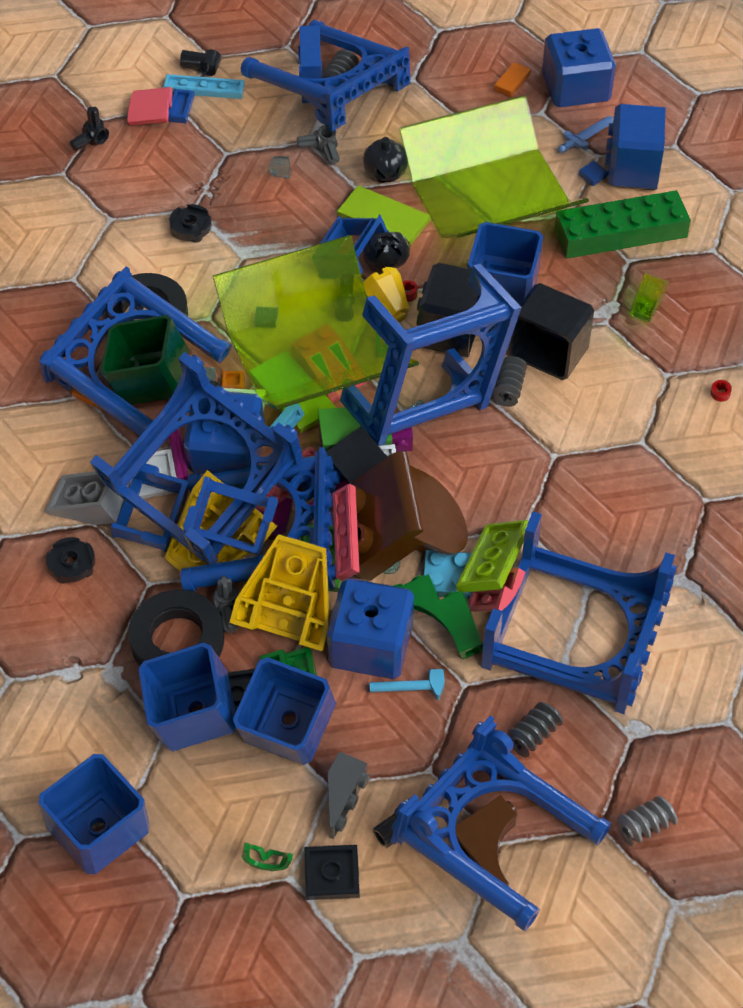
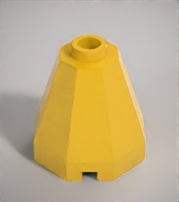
[357,267,409,323]

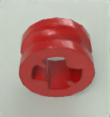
[403,280,418,302]
[711,380,732,402]

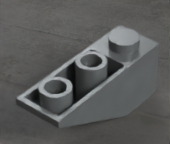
[328,752,370,839]

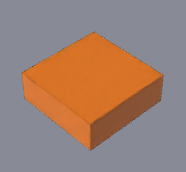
[221,371,245,389]

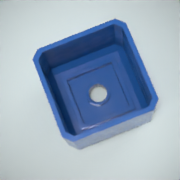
[542,28,616,108]
[605,104,666,189]
[468,222,543,305]
[184,391,265,475]
[327,578,414,680]
[138,643,236,752]
[233,657,337,765]
[38,754,150,874]

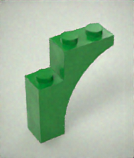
[394,574,483,660]

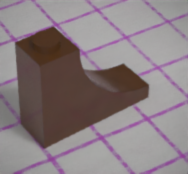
[455,795,517,886]

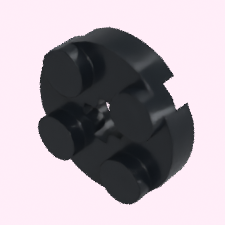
[169,204,212,243]
[46,537,95,584]

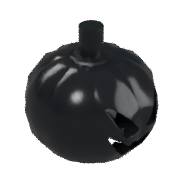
[363,137,408,183]
[363,232,410,270]

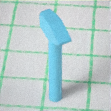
[369,669,445,700]

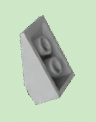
[45,471,130,525]

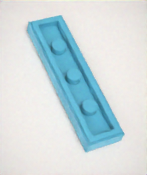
[163,74,245,99]

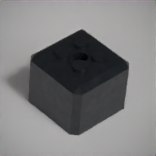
[416,263,480,357]
[508,283,594,380]

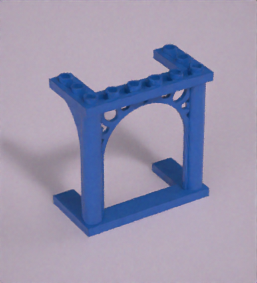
[340,263,522,446]
[90,352,303,565]
[481,511,677,714]

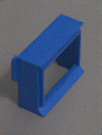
[298,26,323,103]
[311,215,389,279]
[111,463,188,552]
[183,476,278,556]

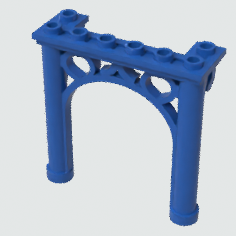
[241,20,411,132]
[39,266,232,436]
[181,447,340,591]
[391,716,612,932]

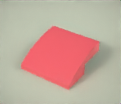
[127,87,173,126]
[468,568,525,612]

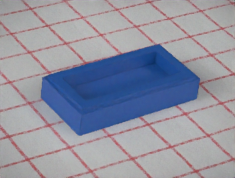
[168,89,195,124]

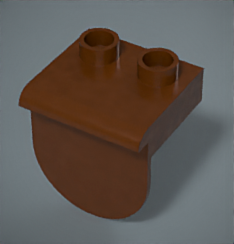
[345,451,468,581]

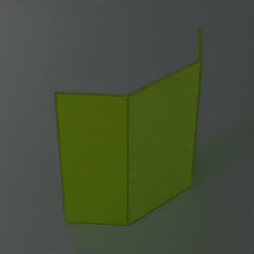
[399,95,589,238]
[213,235,419,410]

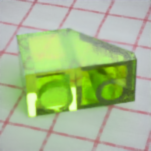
[629,273,669,322]

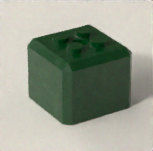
[100,315,189,405]

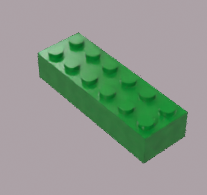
[554,190,691,259]

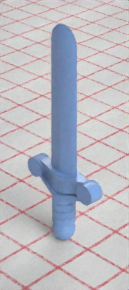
[558,116,614,153]

